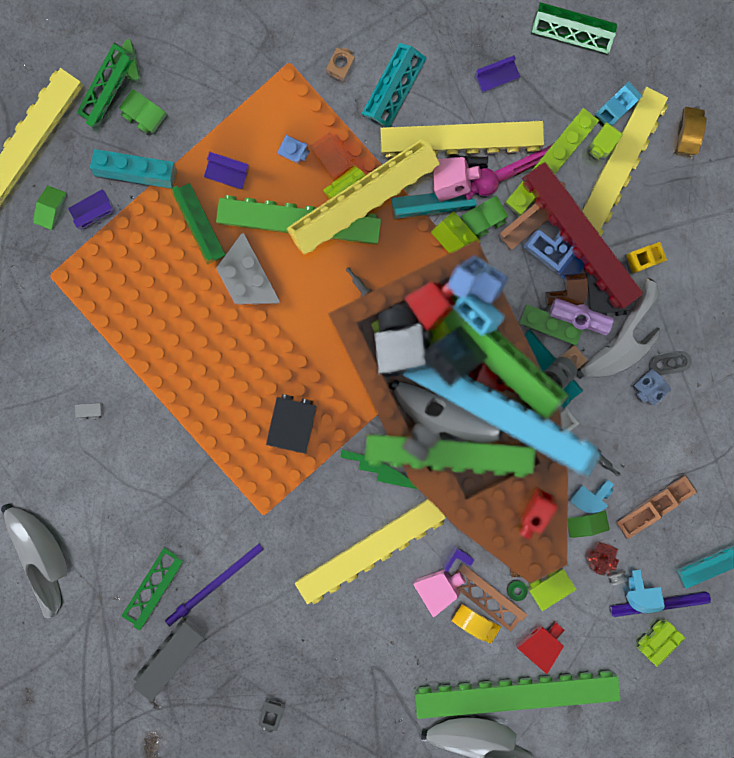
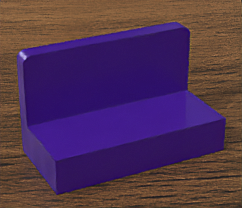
[475,55,520,93]
[204,152,249,189]
[68,189,115,230]
[443,546,475,572]

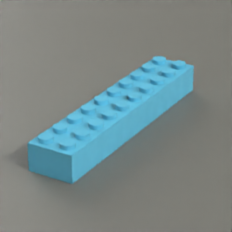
[403,368,601,476]

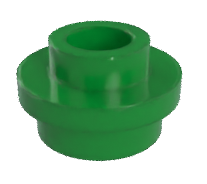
[507,581,528,601]

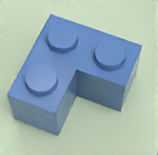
[523,230,573,272]
[447,255,509,303]

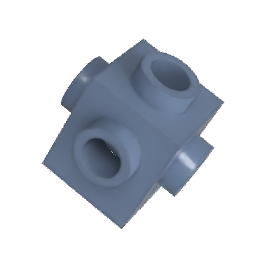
[634,369,672,406]

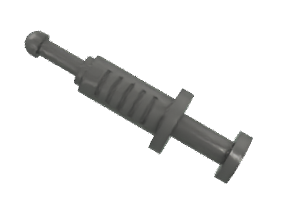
[346,267,372,297]
[588,441,620,477]

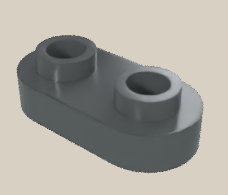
[650,351,692,375]

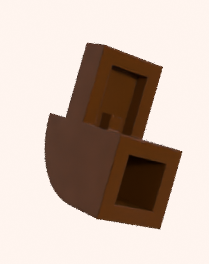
[545,273,588,306]

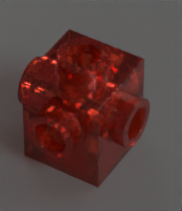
[588,542,619,576]

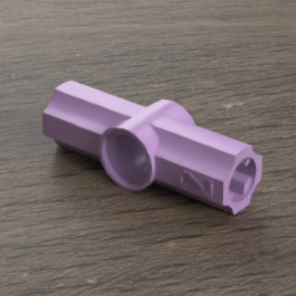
[549,298,613,335]

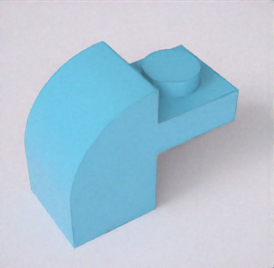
[595,82,642,126]
[568,479,614,513]
[626,569,665,613]

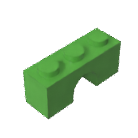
[518,304,583,346]

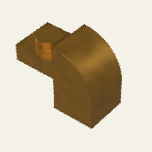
[678,106,707,155]

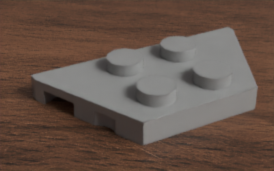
[216,233,280,305]

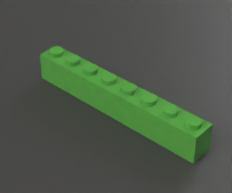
[216,195,381,245]
[444,294,569,419]
[365,434,535,477]

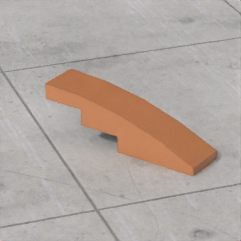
[617,474,697,539]

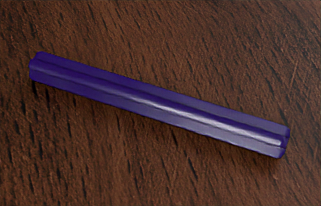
[611,592,711,617]

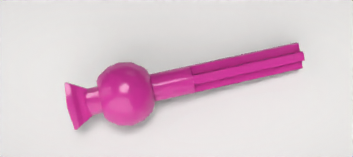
[463,144,553,200]

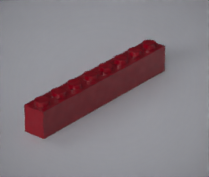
[522,162,643,309]

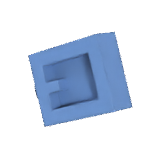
[277,135,309,164]

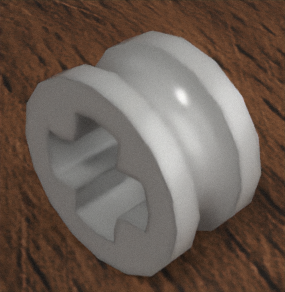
[608,570,628,586]

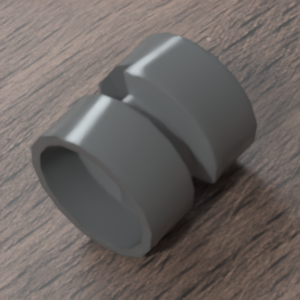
[543,357,577,390]
[401,423,440,463]

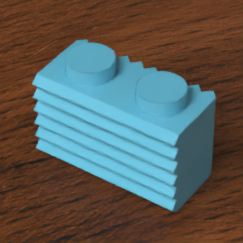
[453,293,504,335]

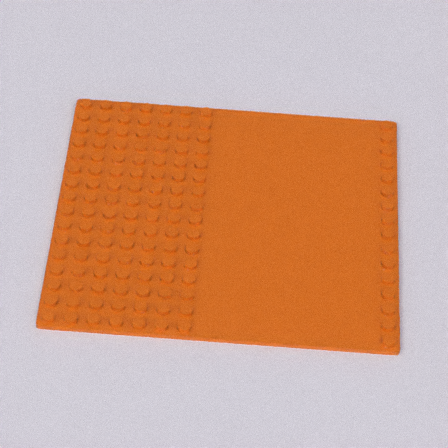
[50,63,450,515]

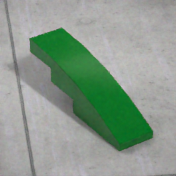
[340,449,417,489]

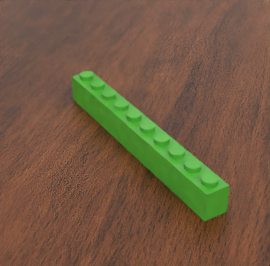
[415,671,620,719]

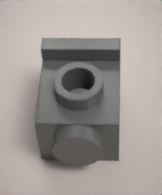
[258,699,285,733]

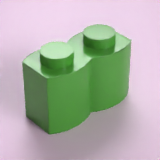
[119,89,167,134]
[461,195,509,239]

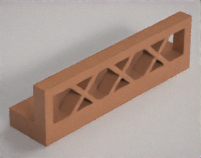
[498,181,573,250]
[452,562,527,632]

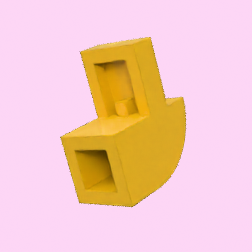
[625,242,667,274]
[452,604,501,644]

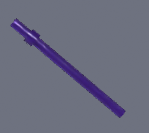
[165,544,264,627]

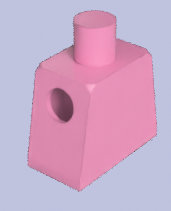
[433,157,481,202]
[413,570,466,617]

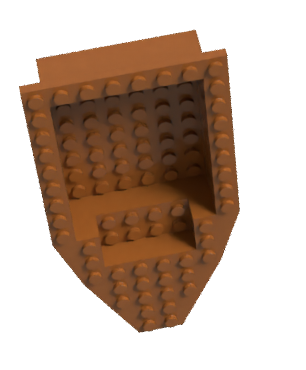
[328,240,568,583]

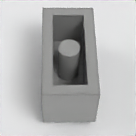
[75,403,103,420]

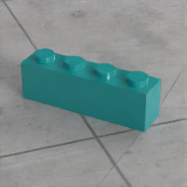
[90,149,177,189]

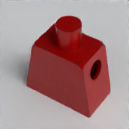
[404,281,455,330]
[467,362,515,393]
[520,487,557,539]
[516,622,565,674]

